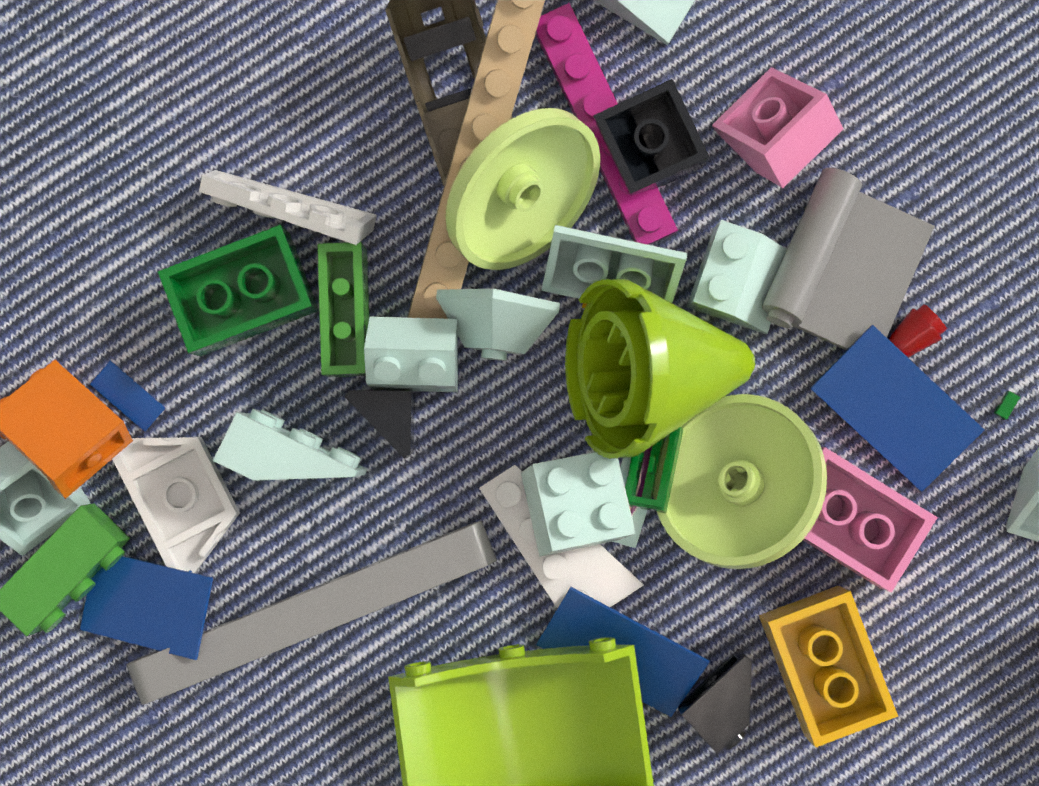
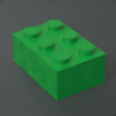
[158,224,319,356]

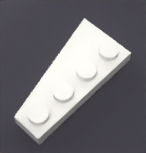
[199,170,377,245]
[479,465,644,608]

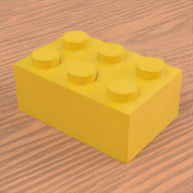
[759,586,898,748]

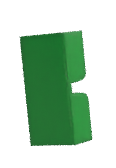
[994,391,1020,420]

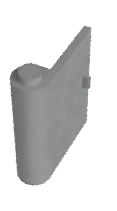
[762,168,935,350]

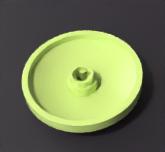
[446,108,600,270]
[653,394,827,569]

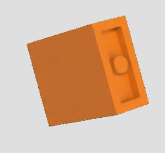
[0,359,133,499]

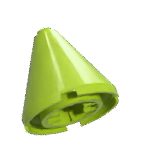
[565,279,755,459]

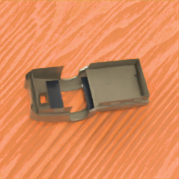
[385,0,512,186]

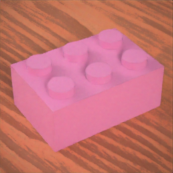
[803,447,938,593]

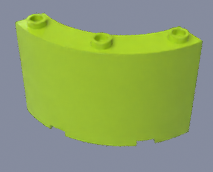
[388,637,654,786]

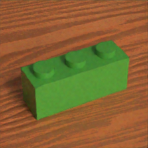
[317,242,369,377]
[0,503,131,637]

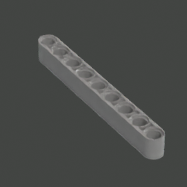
[126,520,497,705]

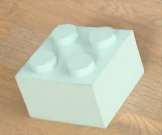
[521,452,636,557]

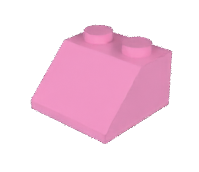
[712,67,843,188]

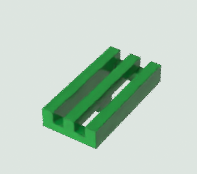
[625,427,683,513]

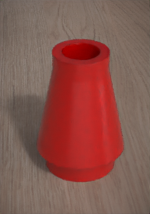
[889,304,947,358]

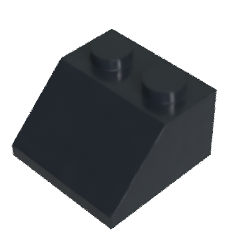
[593,79,710,195]

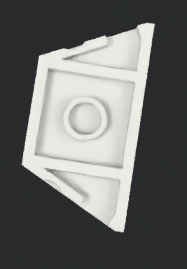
[112,437,240,573]

